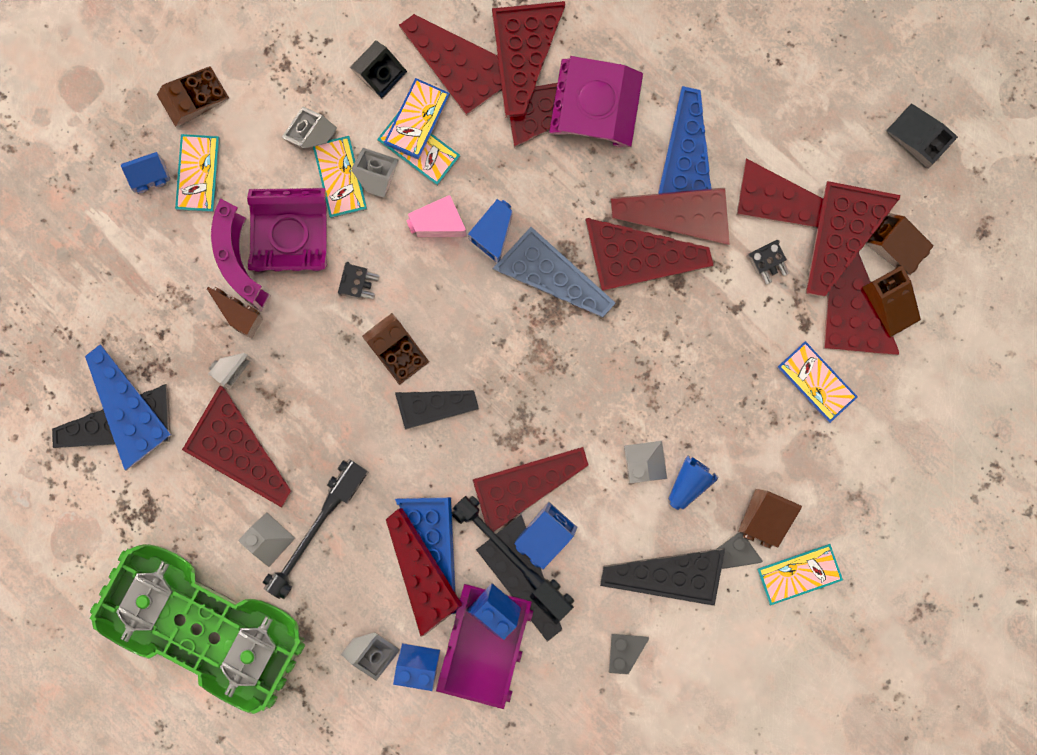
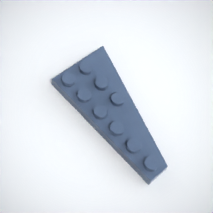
[492,227,616,318]

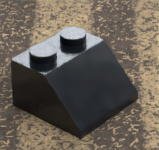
[350,40,407,99]

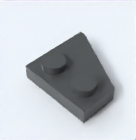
[716,532,763,569]
[609,634,649,674]

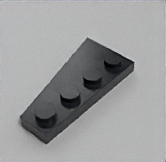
[395,390,479,430]

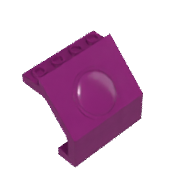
[549,56,643,147]
[247,188,327,272]

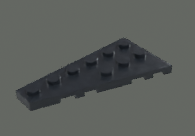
[52,384,170,448]
[476,514,562,642]
[600,548,725,606]

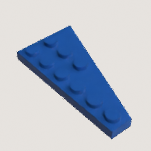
[658,86,712,193]
[85,344,172,471]
[395,497,456,614]

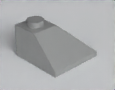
[282,107,337,149]
[351,148,399,197]
[208,353,252,389]
[624,441,667,484]
[238,512,295,567]
[341,632,400,681]

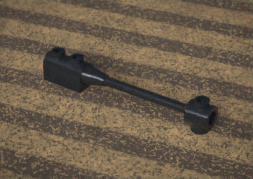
[263,459,369,599]
[452,496,574,624]

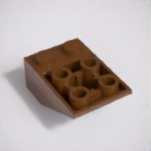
[157,66,229,127]
[863,266,921,337]
[207,287,263,339]
[362,313,430,385]

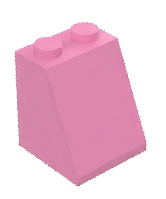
[406,195,467,237]

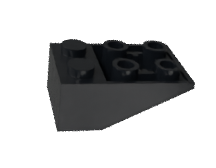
[886,103,958,169]

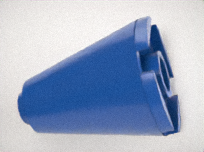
[668,455,719,510]

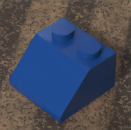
[120,152,170,194]

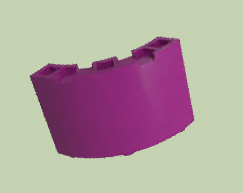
[211,198,270,311]
[436,584,534,709]

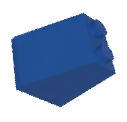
[468,199,512,263]
[514,502,577,570]
[466,583,521,640]
[393,643,440,691]

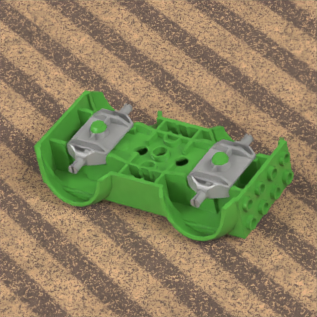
[89,544,305,714]

